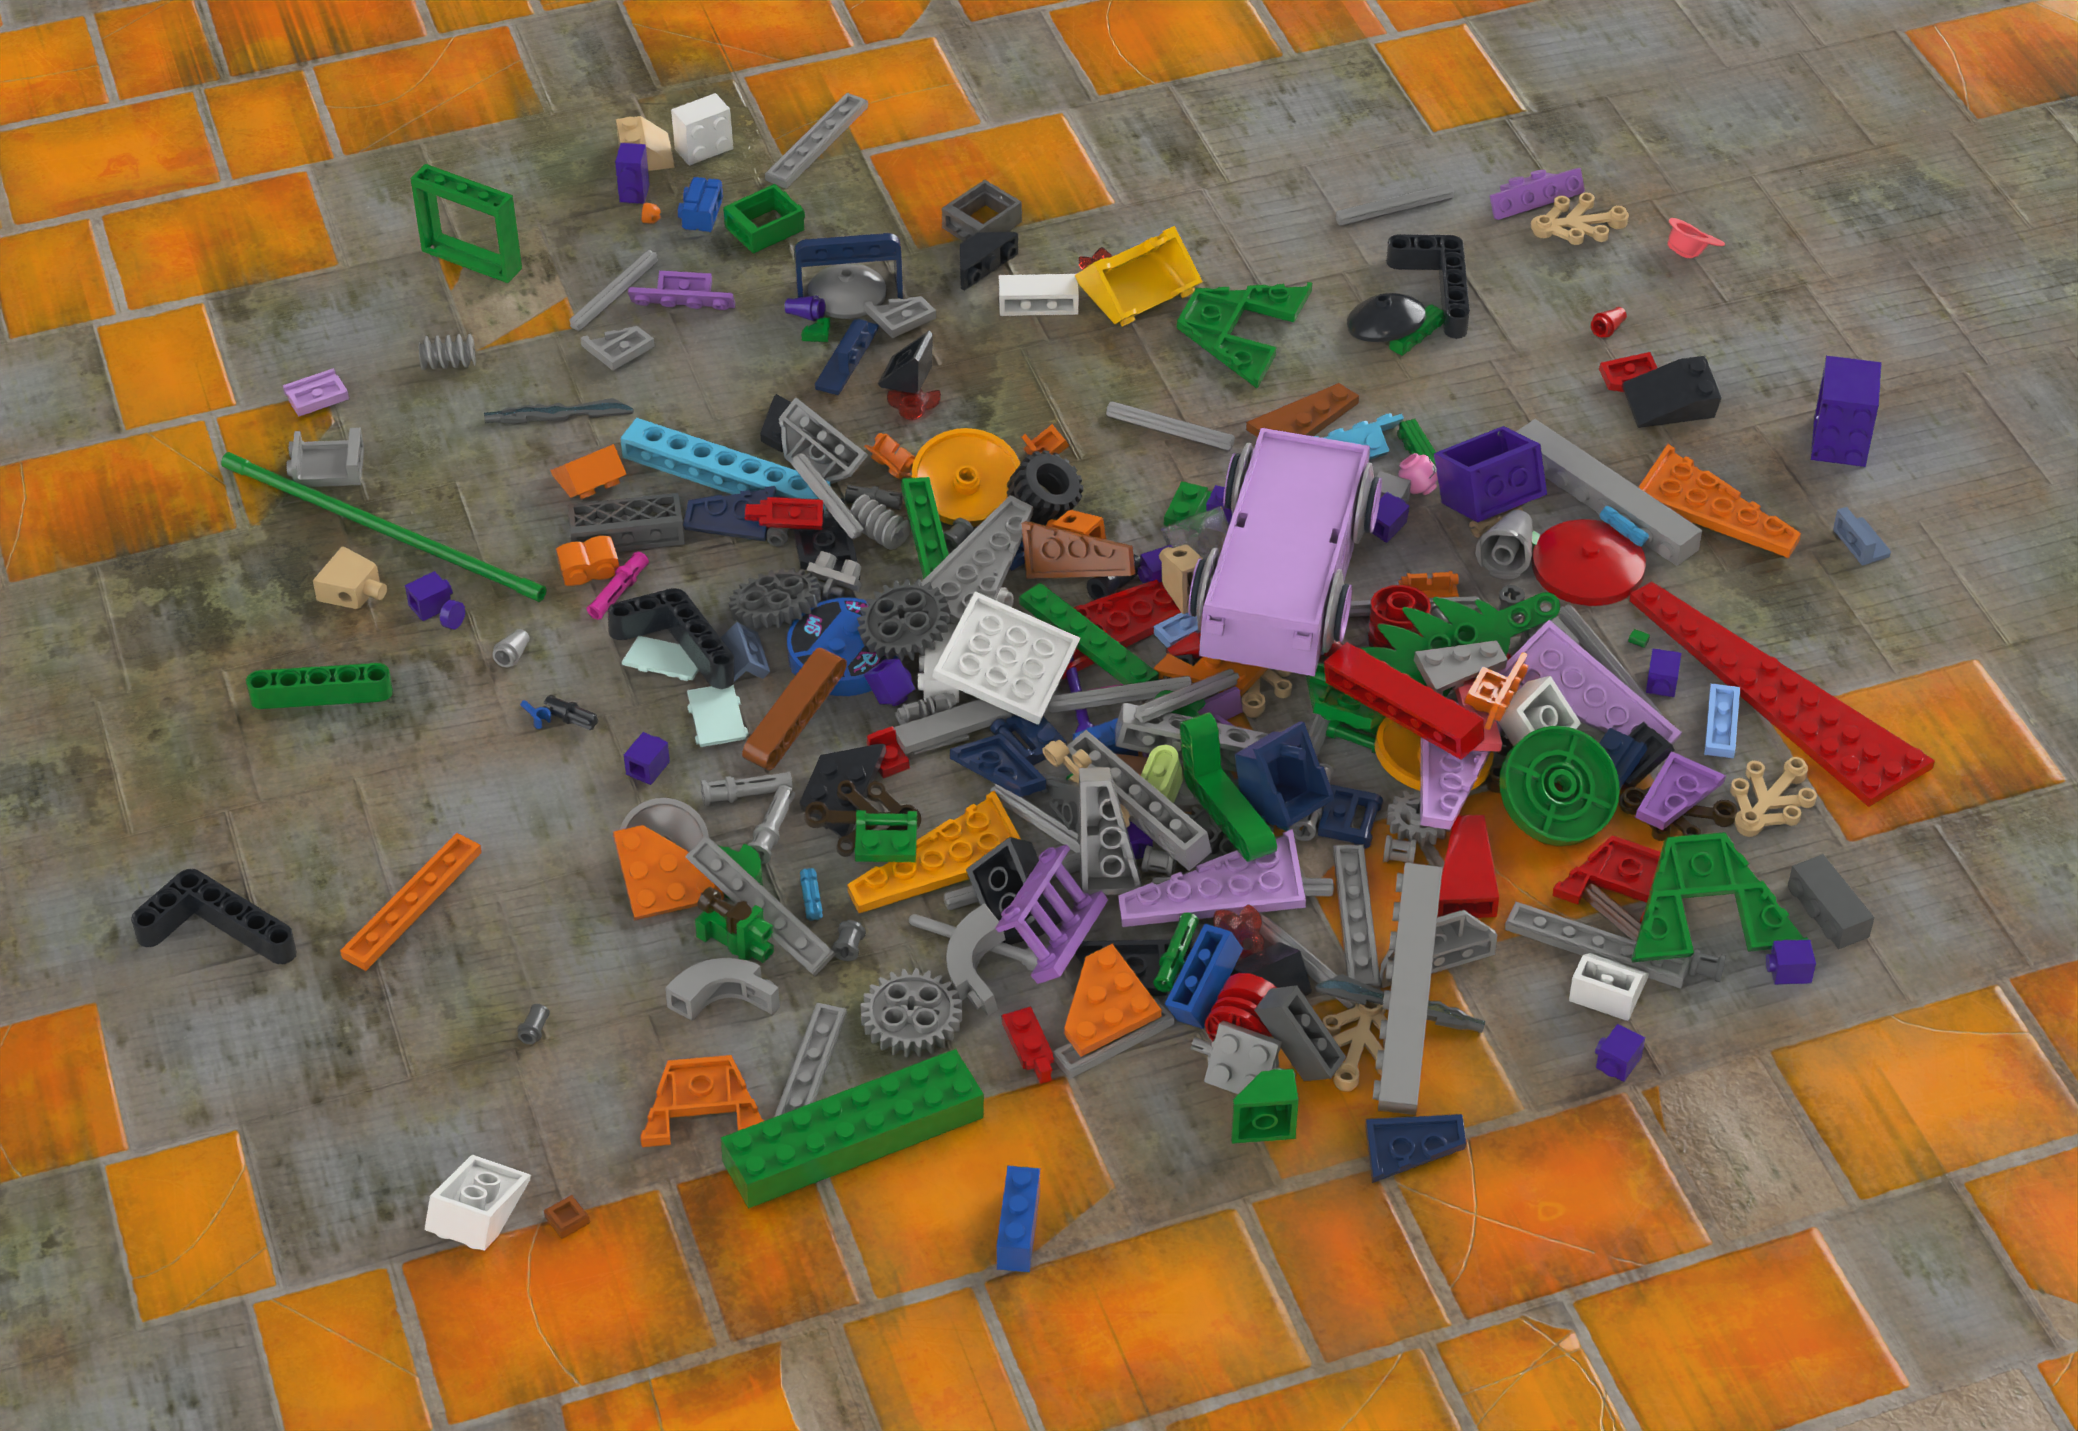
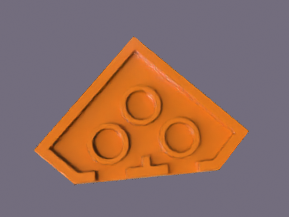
[613,825,724,921]
[1064,944,1162,1057]

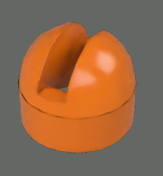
[641,203,661,224]

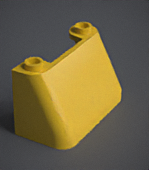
[1075,226,1203,327]

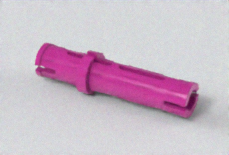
[587,551,649,620]

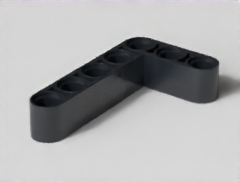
[1386,234,1470,339]
[608,588,734,689]
[131,869,297,964]

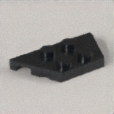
[793,498,860,580]
[799,744,886,839]
[1075,939,1193,996]

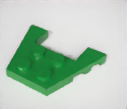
[1306,663,1386,730]

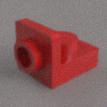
[867,726,910,779]

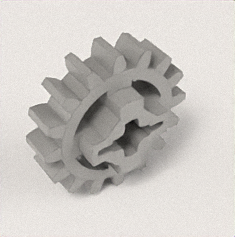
[1387,789,1451,847]

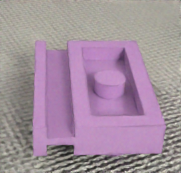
[283,368,349,417]

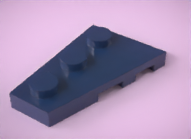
[683,486,777,542]
[950,733,1046,797]
[1365,1114,1466,1183]

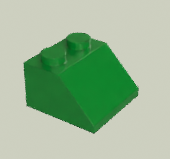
[1231,1069,1299,1144]

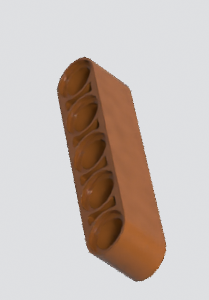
[742,647,847,771]

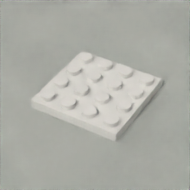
[932,591,1080,725]

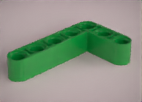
[1180,712,1277,862]

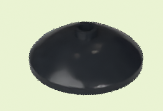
[1347,293,1426,342]

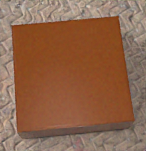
[544,1195,590,1239]

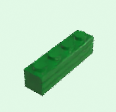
[1389,304,1444,356]
[1397,419,1436,467]

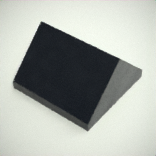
[878,331,933,394]
[1230,942,1312,996]

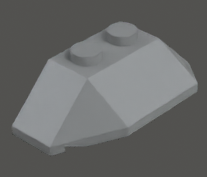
[779,397,868,484]
[1380,910,1497,988]

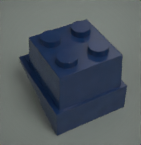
[1235,721,1334,828]

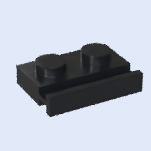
[1624,721,1675,788]

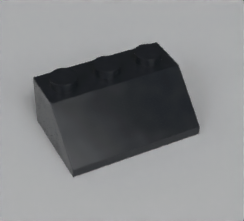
[966,837,1062,945]

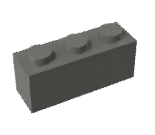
[1788,854,1875,949]
[1254,986,1346,1081]

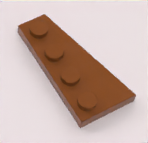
[1021,521,1135,579]

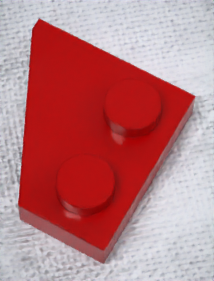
[1599,352,1658,392]

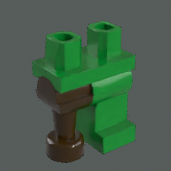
[695,887,774,963]

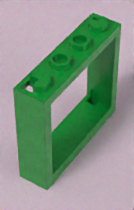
[410,164,522,283]

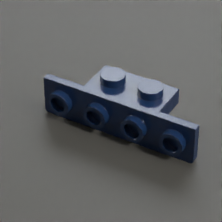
[815,319,879,395]

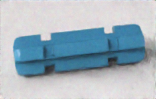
[1599,506,1649,546]
[800,868,823,921]

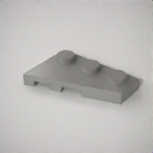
[1414,641,1507,695]

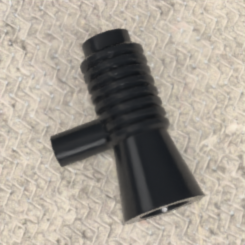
[1087,554,1141,600]

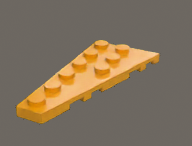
[847,790,1021,914]

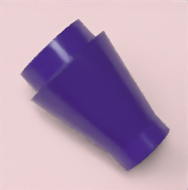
[785,295,826,322]

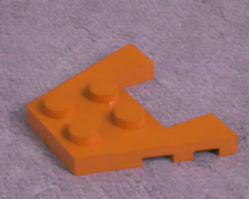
[1153,654,1268,697]
[641,1055,764,1147]

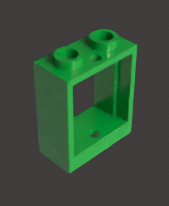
[723,184,805,254]

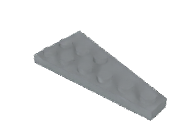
[921,495,1033,625]

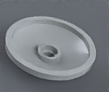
[808,263,886,319]
[620,798,709,852]

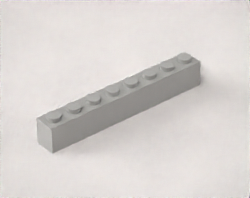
[1516,419,1702,566]
[1373,863,1442,1115]

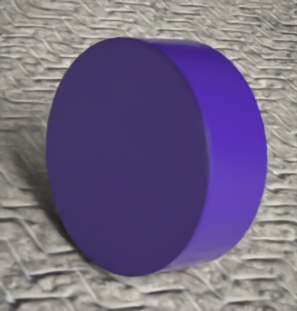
[440,600,465,630]

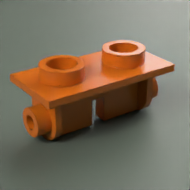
[864,433,915,480]
[1398,571,1459,598]

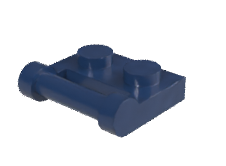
[990,715,1067,765]
[1318,784,1383,849]

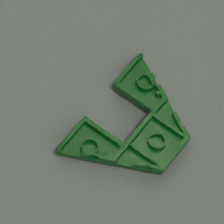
[1177,282,1313,388]
[1631,832,1809,963]

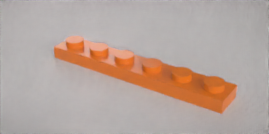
[340,833,482,971]

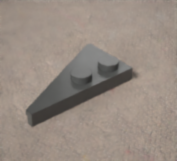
[1040,773,1080,845]

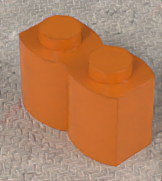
[556,536,619,586]

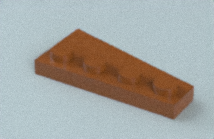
[1246,383,1359,437]

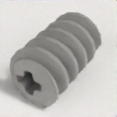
[419,334,476,370]
[850,494,911,550]

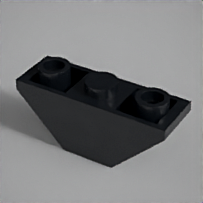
[960,232,1018,291]

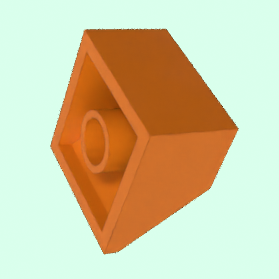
[550,444,627,499]

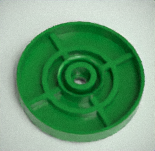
[1500,726,1620,846]

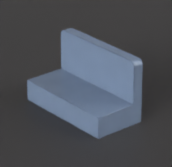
[1833,507,1891,566]
[721,622,770,682]

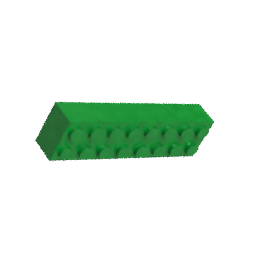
[721,1049,984,1209]

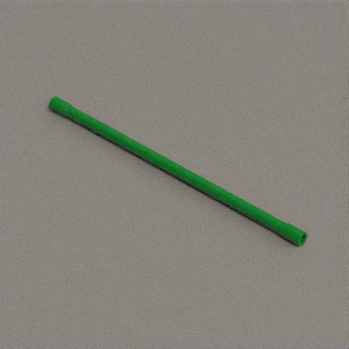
[221,452,547,602]

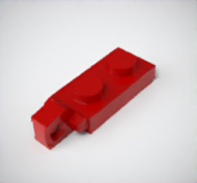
[745,497,823,530]
[1001,1006,1054,1084]

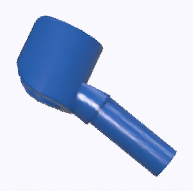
[520,700,551,729]

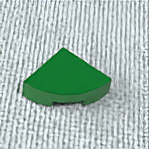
[801,318,830,342]

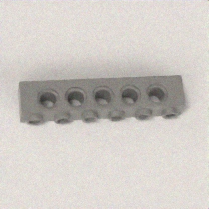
[1115,702,1268,772]
[1067,730,1212,871]

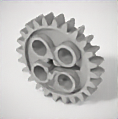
[861,968,962,1057]

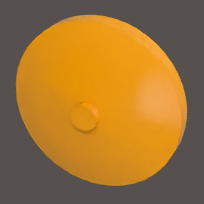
[912,428,1020,527]
[1375,717,1494,791]

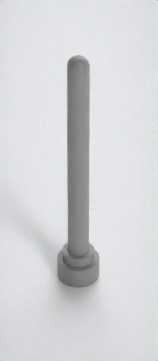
[909,914,1038,971]

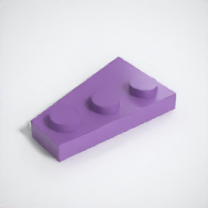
[1635,751,1726,830]

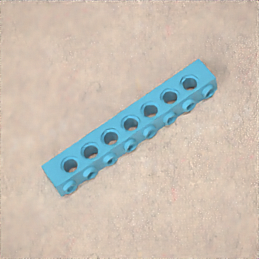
[620,418,830,511]

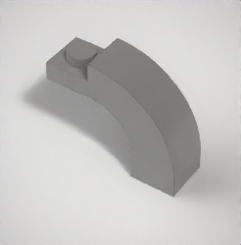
[946,903,1006,1016]
[665,958,780,1021]

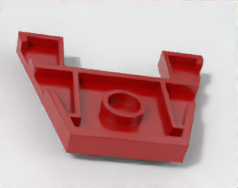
[1552,835,1661,923]

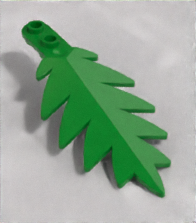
[1361,592,1560,697]

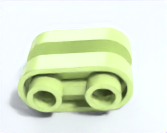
[1141,745,1184,803]

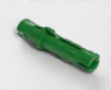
[1153,912,1199,992]

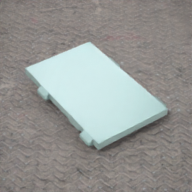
[622,636,699,681]
[687,685,749,747]

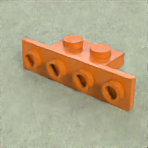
[1464,652,1529,730]

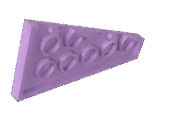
[1420,703,1502,830]

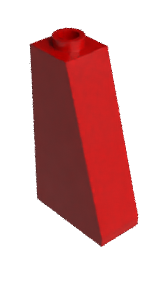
[1437,815,1499,918]

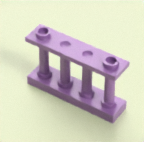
[995,844,1108,984]

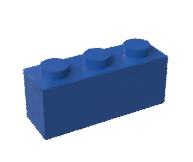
[1164,924,1243,1029]
[996,1166,1040,1272]

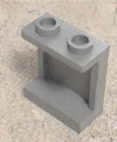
[287,427,364,487]

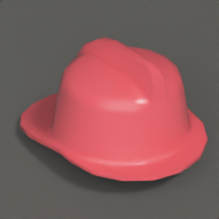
[1668,218,1725,258]

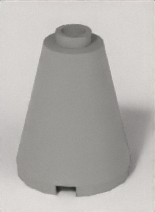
[1475,510,1533,580]

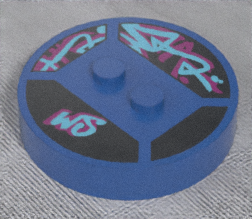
[787,598,898,696]

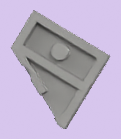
[864,296,936,338]
[580,326,655,371]

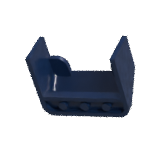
[794,233,903,299]

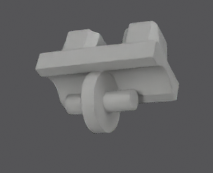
[807,551,862,600]

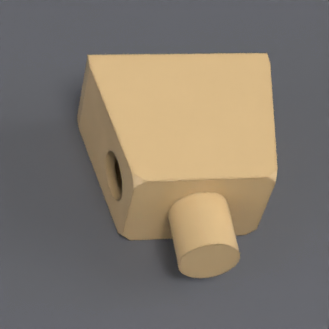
[1159,545,1203,614]
[313,546,387,609]

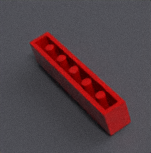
[1324,642,1485,760]

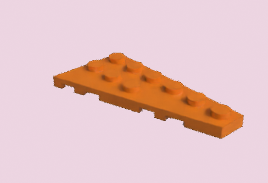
[1638,444,1801,558]

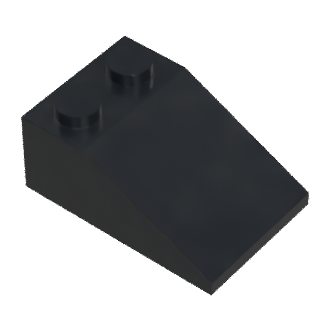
[1622,356,1722,428]

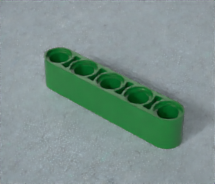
[246,663,393,709]

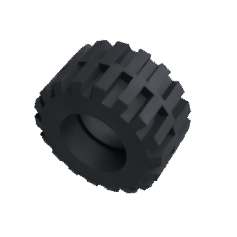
[1006,451,1083,526]

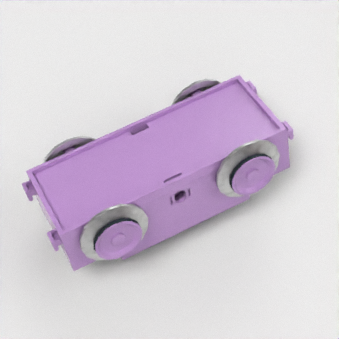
[1188,428,1382,676]

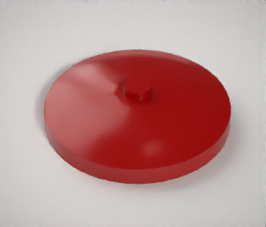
[1532,519,1646,606]

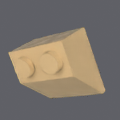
[616,116,675,171]

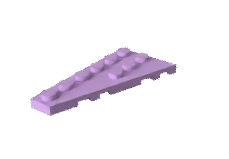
[1497,620,1682,745]
[1118,829,1306,927]

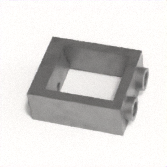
[942,180,1022,241]

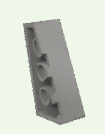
[1079,767,1142,895]

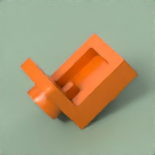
[1021,424,1070,455]

